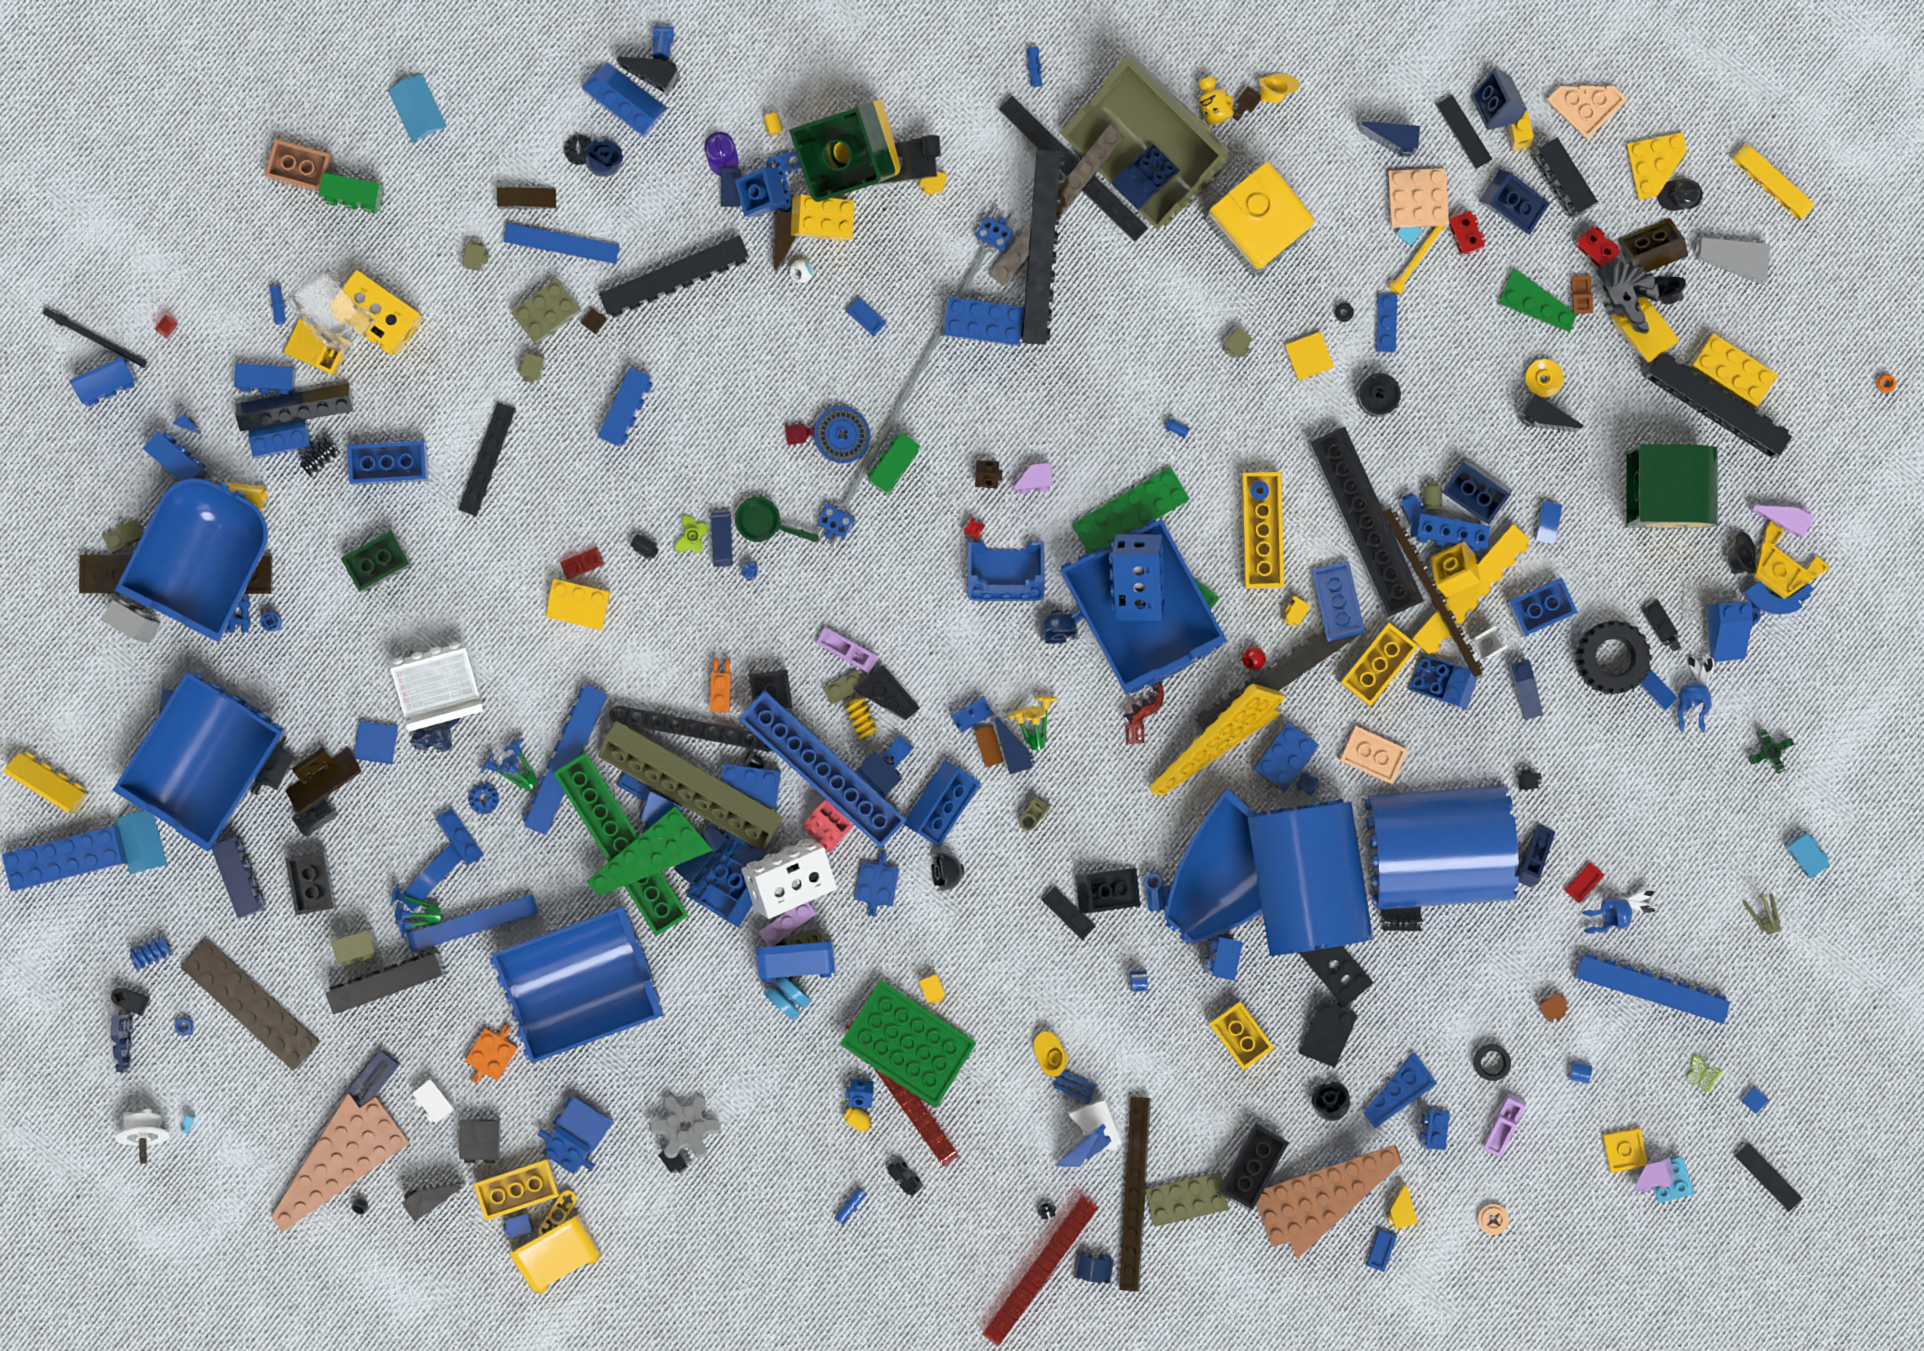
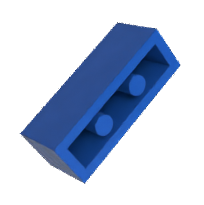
[234,363,296,395]

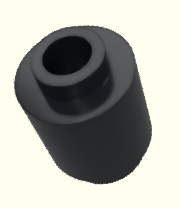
[630,533,660,560]

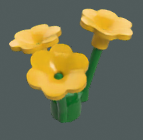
[1006,695,1058,750]

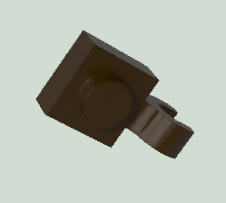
[1232,86,1261,121]

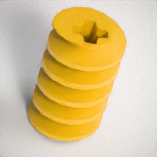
[843,697,878,741]

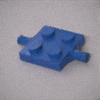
[855,851,900,917]
[537,1127,596,1174]

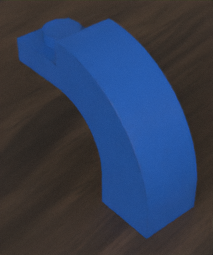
[1742,581,1814,615]

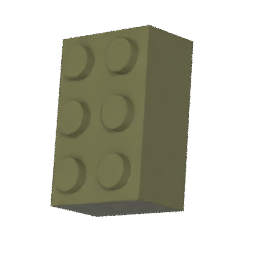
[511,278,582,346]

